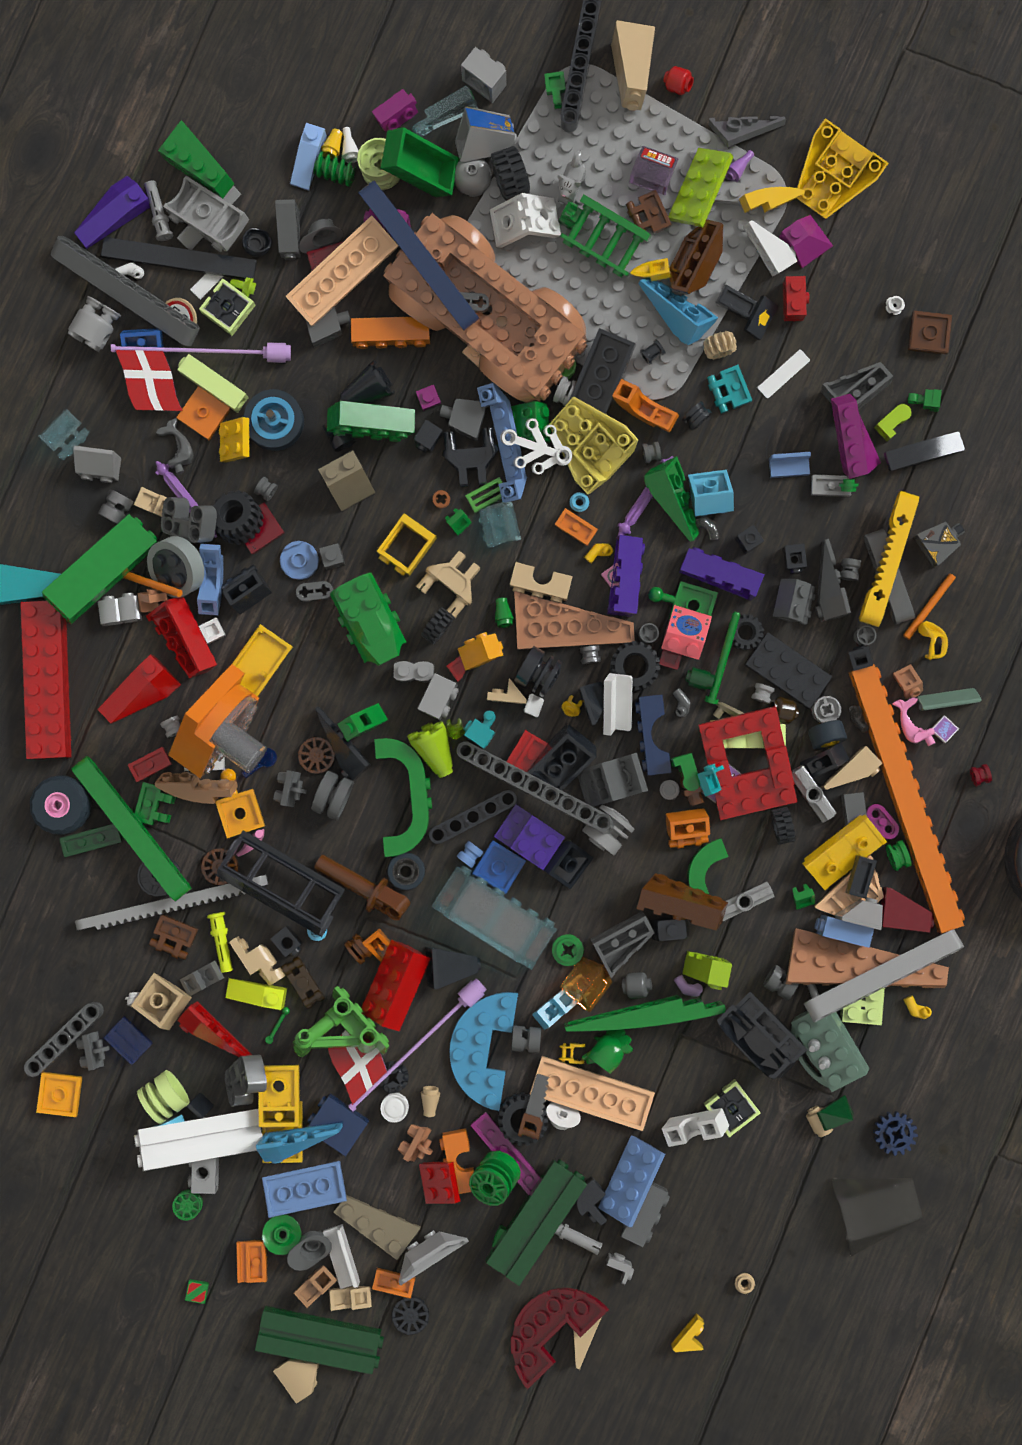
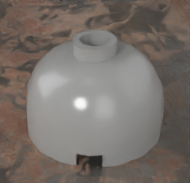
[454,158,492,197]

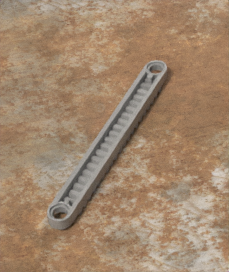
[75,875,268,930]

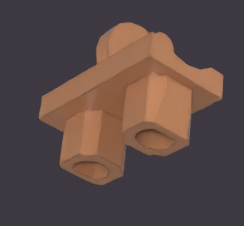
[398,1125,433,1162]

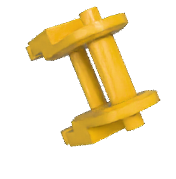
[559,1043,585,1064]

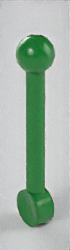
[265,1007,290,1044]

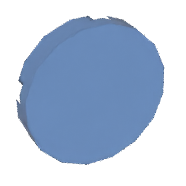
[280,541,319,580]

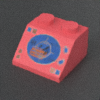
[661,605,712,660]

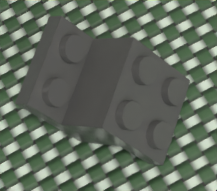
[578,753,648,807]

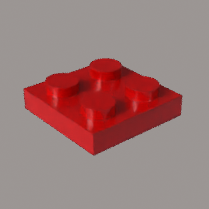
[419,1162,460,1204]

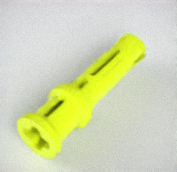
[207,912,233,973]

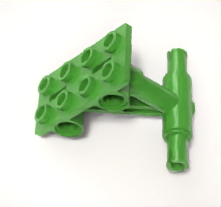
[293,986,389,1057]

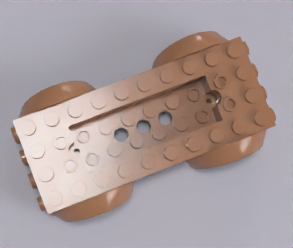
[383,213,588,403]

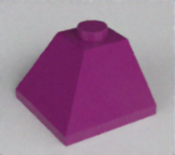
[779,215,833,269]

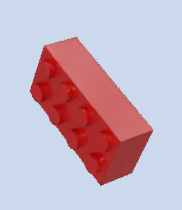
[361,940,431,1031]

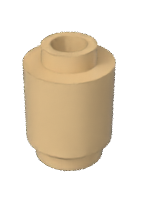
[806,1106,833,1137]

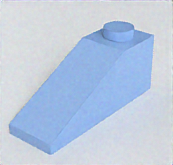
[290,123,327,191]

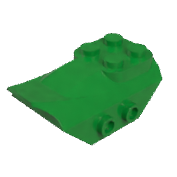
[330,573,406,666]

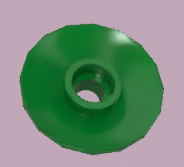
[262,1215,301,1255]

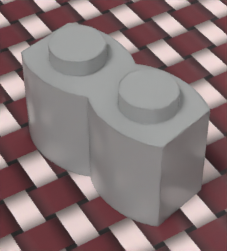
[98,593,142,626]
[394,661,434,683]

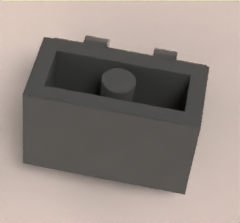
[773,579,815,625]

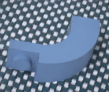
[197,544,223,615]

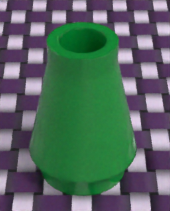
[495,598,514,628]

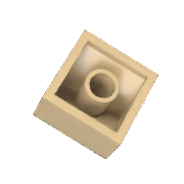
[131,973,192,1030]

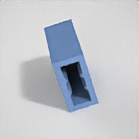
[815,915,874,948]

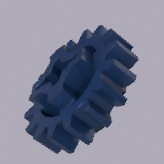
[873,1111,918,1156]

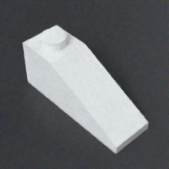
[743,220,797,277]

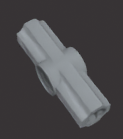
[792,765,836,823]
[723,881,774,921]

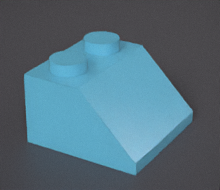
[688,470,734,516]

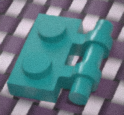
[707,365,752,414]

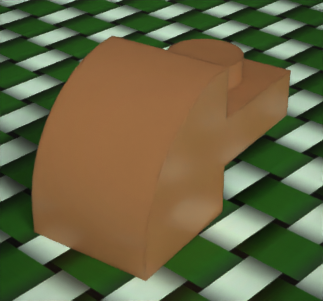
[294,1265,337,1308]

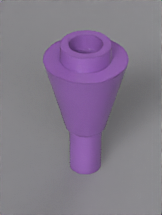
[725,150,754,182]

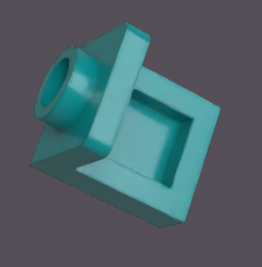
[697,764,724,796]

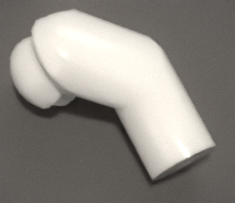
[115,263,144,279]

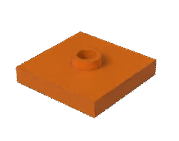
[176,386,231,440]

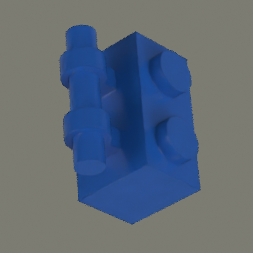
[120,328,164,348]

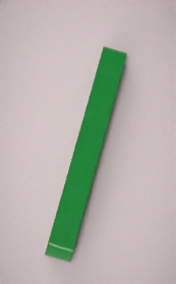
[71,756,192,902]

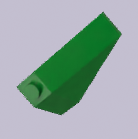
[644,456,699,542]

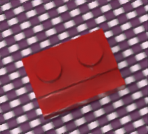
[506,730,548,773]

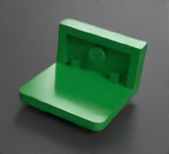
[511,401,551,443]

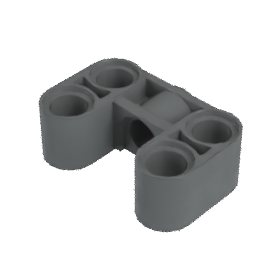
[161,497,217,543]
[225,1054,267,1106]

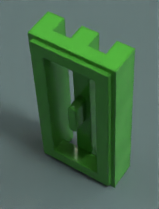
[465,477,502,513]

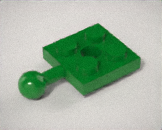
[648,581,718,619]

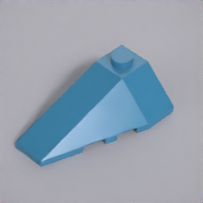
[638,278,718,345]
[256,1123,343,1164]

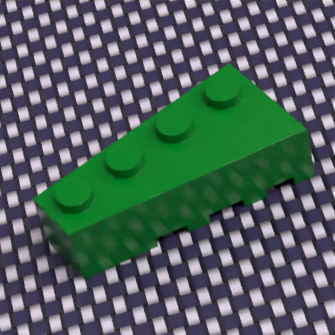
[158,120,234,199]

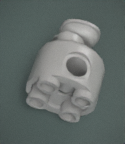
[68,296,121,352]

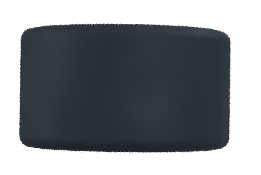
[808,720,847,750]

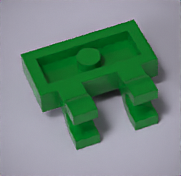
[135,782,176,825]

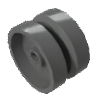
[311,771,354,821]

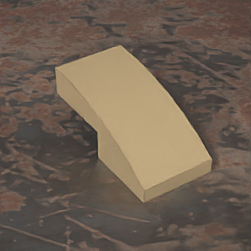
[134,487,167,517]
[329,1286,372,1311]

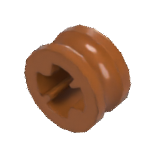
[433,490,450,508]

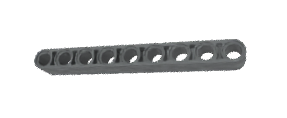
[51,236,200,346]
[457,742,614,834]

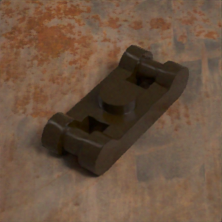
[281,956,325,1009]

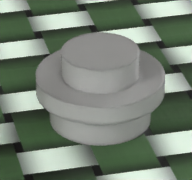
[660,780,679,800]

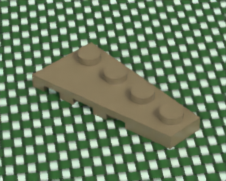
[334,1195,421,1260]

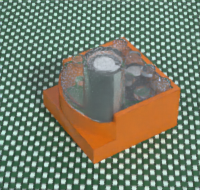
[169,664,267,779]

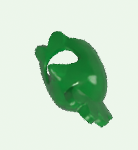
[582,1029,633,1074]

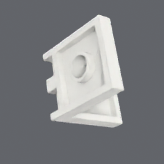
[490,193,561,248]

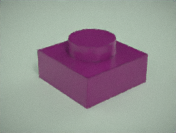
[416,385,441,411]

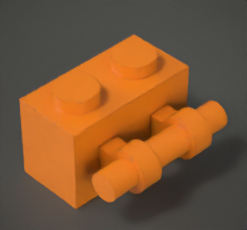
[666,808,710,849]

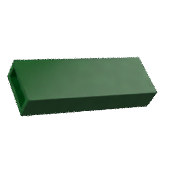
[42,514,157,624]

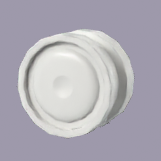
[380,1093,409,1122]

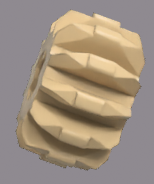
[703,331,737,360]

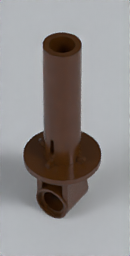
[314,854,410,920]

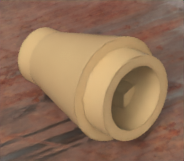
[421,1086,440,1117]

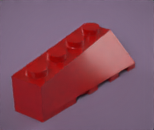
[146,596,217,678]

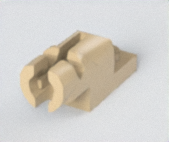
[229,936,285,986]

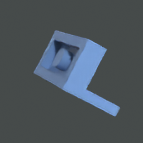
[769,452,811,478]

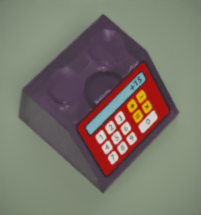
[629,146,679,195]

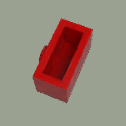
[783,276,809,321]

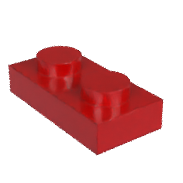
[128,747,172,782]

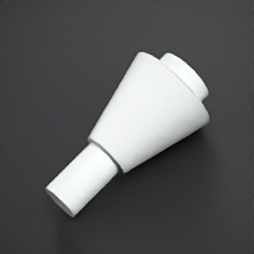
[342,127,359,163]

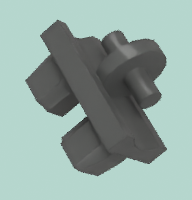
[273,770,307,807]
[76,1031,109,1071]

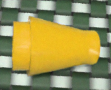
[321,129,343,160]

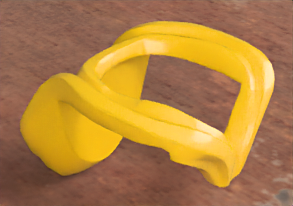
[918,621,948,660]

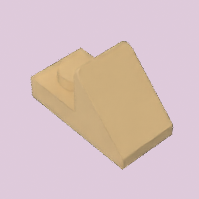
[487,678,526,705]

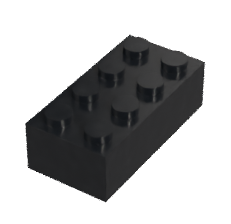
[569,328,636,415]

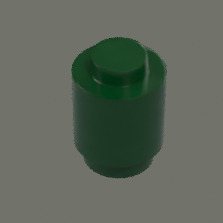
[685,667,715,691]

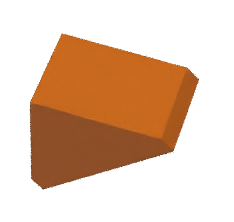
[362,928,390,962]

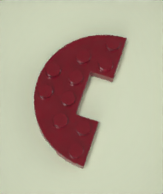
[511,1288,609,1390]

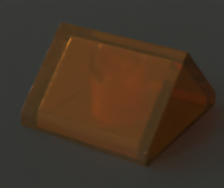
[559,957,612,1012]

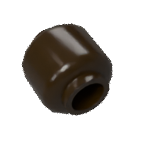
[768,697,799,725]

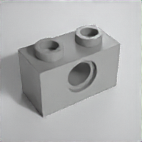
[188,1158,219,1194]

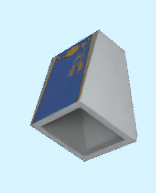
[455,107,517,162]

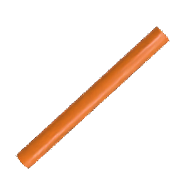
[123,572,183,597]
[903,573,956,640]

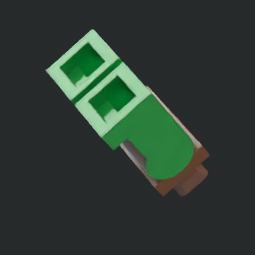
[670,753,703,806]

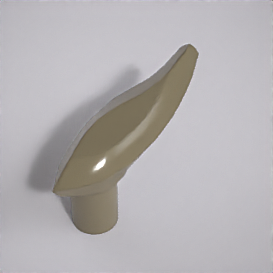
[713,702,744,719]

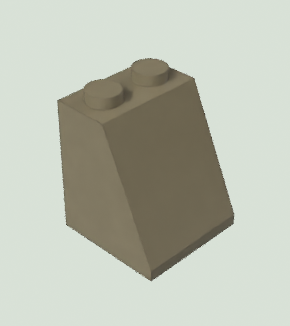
[318,451,375,511]

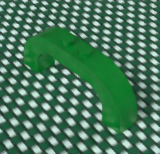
[374,738,432,857]

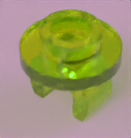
[446,718,465,739]

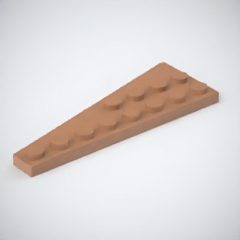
[786,928,949,988]

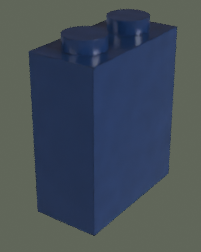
[306,1093,369,1156]

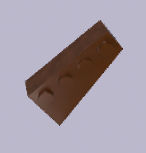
[637,873,728,930]

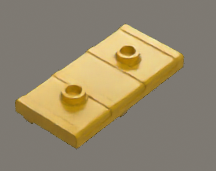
[232,624,293,697]
[802,815,887,890]

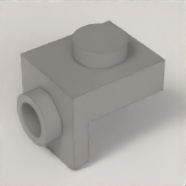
[606,1253,634,1285]

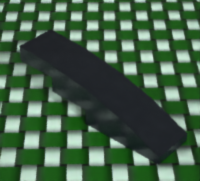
[884,432,965,472]

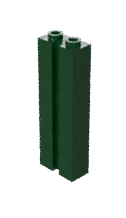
[485,1159,587,1286]
[255,1306,384,1374]

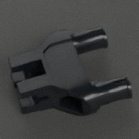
[442,428,499,487]

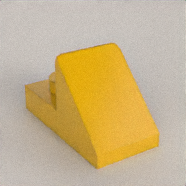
[671,1313,704,1352]

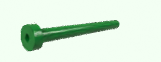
[705,612,740,705]

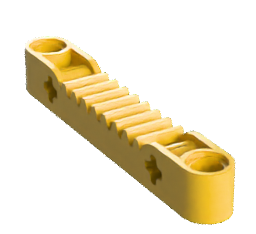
[859,491,919,627]

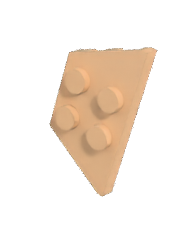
[814,855,884,916]

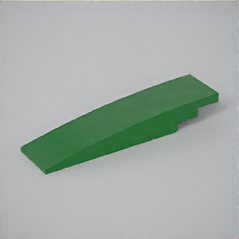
[564,995,726,1031]

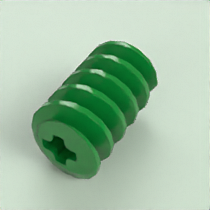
[313,152,356,187]

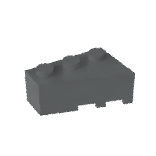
[591,911,654,978]

